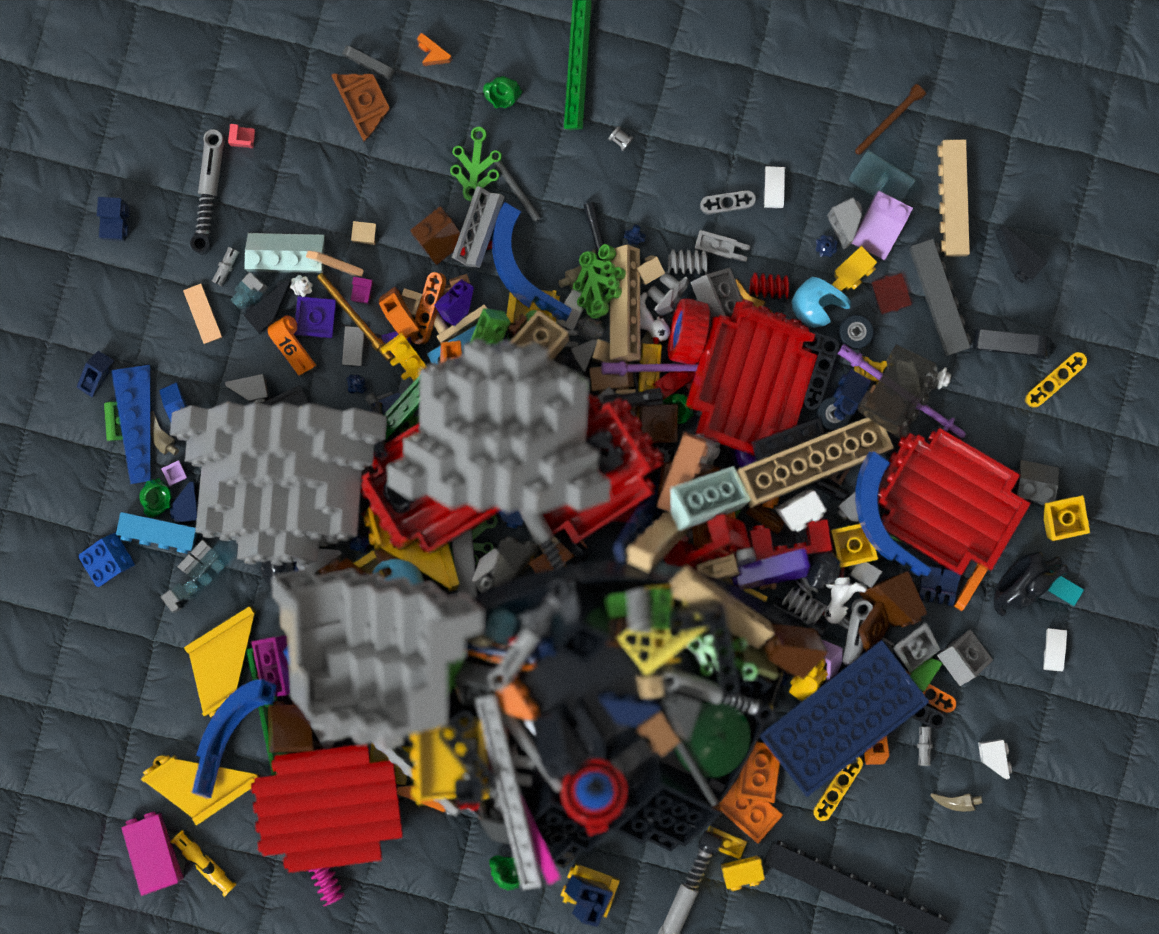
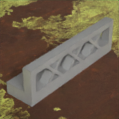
[452,187,504,268]

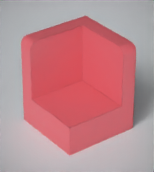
[228,124,255,148]

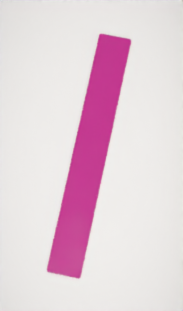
[521,795,560,885]

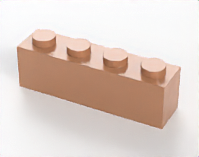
[657,432,709,512]

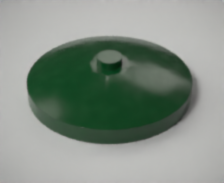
[674,700,750,778]

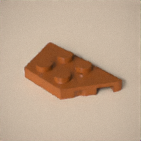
[331,74,390,142]

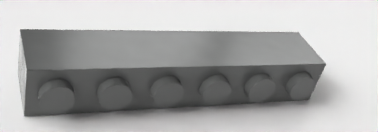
[909,239,972,356]

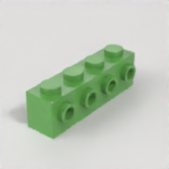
[470,308,510,345]

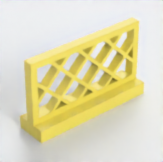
[617,595,708,677]

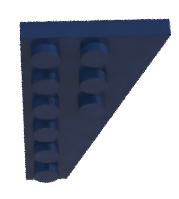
[614,473,667,563]

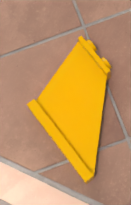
[363,508,460,592]
[184,606,256,717]
[141,755,260,825]

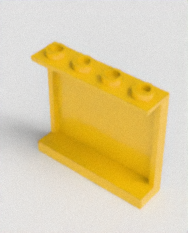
[409,717,488,804]

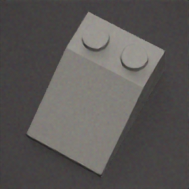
[893,623,940,673]

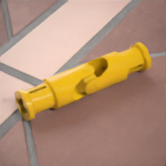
[170,830,237,897]

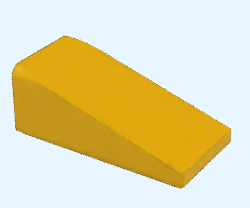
[708,826,747,859]

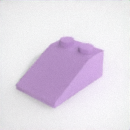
[852,191,913,260]

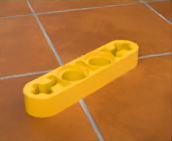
[1025,352,1087,408]
[813,757,863,821]

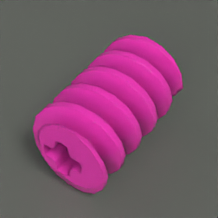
[308,867,345,906]

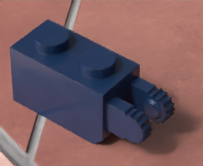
[833,369,871,420]

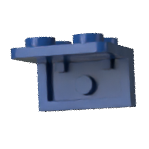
[79,532,135,587]

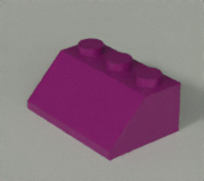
[252,634,291,697]

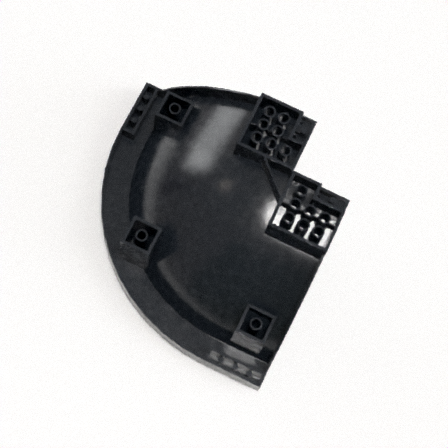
[404,561,802,868]

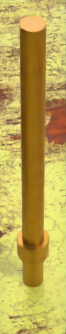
[317,273,394,362]

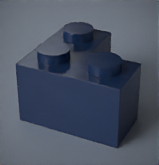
[97,197,130,241]
[564,874,613,927]

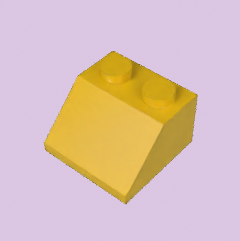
[1044,495,1090,541]
[830,524,878,568]
[720,855,765,891]

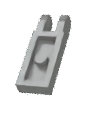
[694,230,751,262]

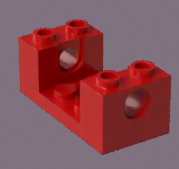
[663,514,751,572]
[748,518,832,561]

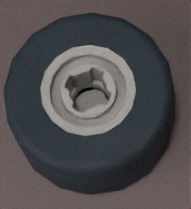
[838,314,874,350]
[816,397,852,431]

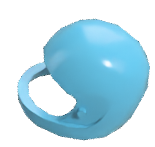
[791,277,851,328]
[372,559,424,585]

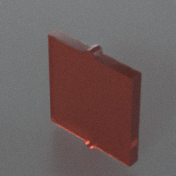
[872,273,912,314]

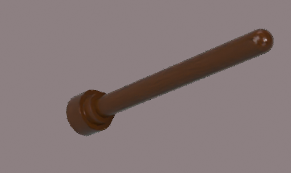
[855,84,926,155]

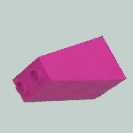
[121,811,184,896]

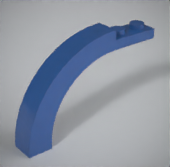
[492,202,572,322]
[855,452,932,576]
[192,679,277,799]

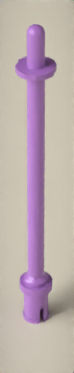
[837,344,966,438]
[601,361,699,376]

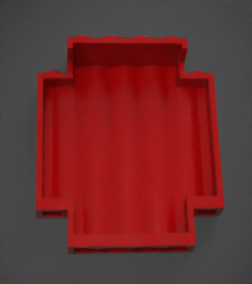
[686,299,818,456]
[542,395,664,544]
[360,423,502,554]
[877,428,1031,575]
[251,744,403,873]

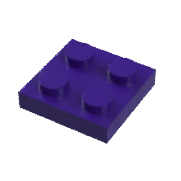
[294,296,336,338]

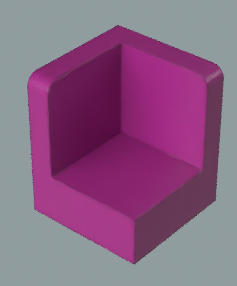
[351,277,374,304]

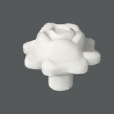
[290,275,313,297]
[931,367,951,390]

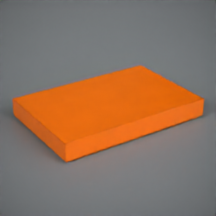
[736,741,780,803]
[720,778,783,844]

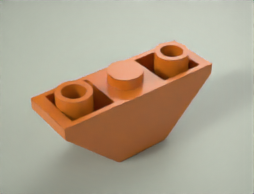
[379,287,419,339]
[495,666,540,720]

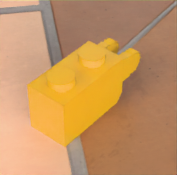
[831,246,877,291]
[789,658,828,702]

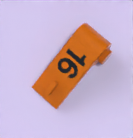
[268,315,316,375]

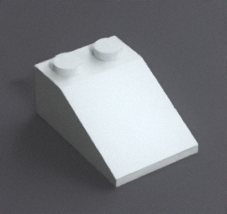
[775,489,826,532]

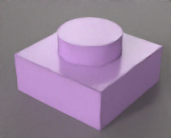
[161,460,188,486]

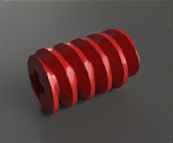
[749,272,789,299]

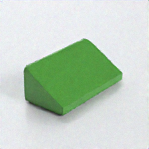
[104,402,123,441]
[646,587,671,629]
[605,593,630,619]
[910,658,943,693]

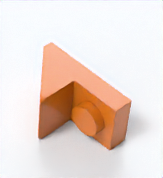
[417,33,452,66]

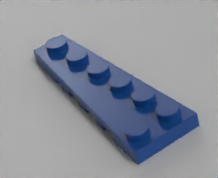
[111,365,150,484]

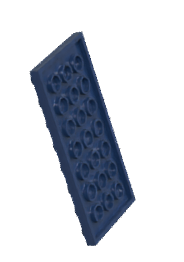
[760,640,929,797]

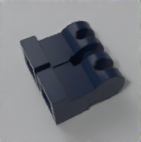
[918,565,961,607]

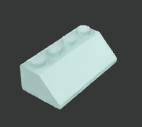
[245,233,325,273]
[671,466,751,531]

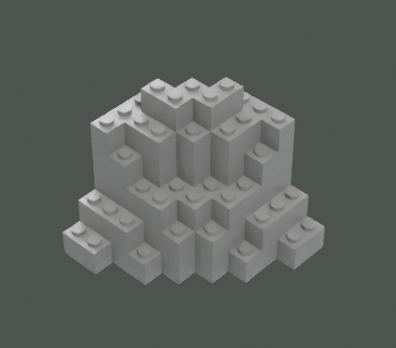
[388,339,610,515]
[170,403,387,566]
[272,568,483,750]

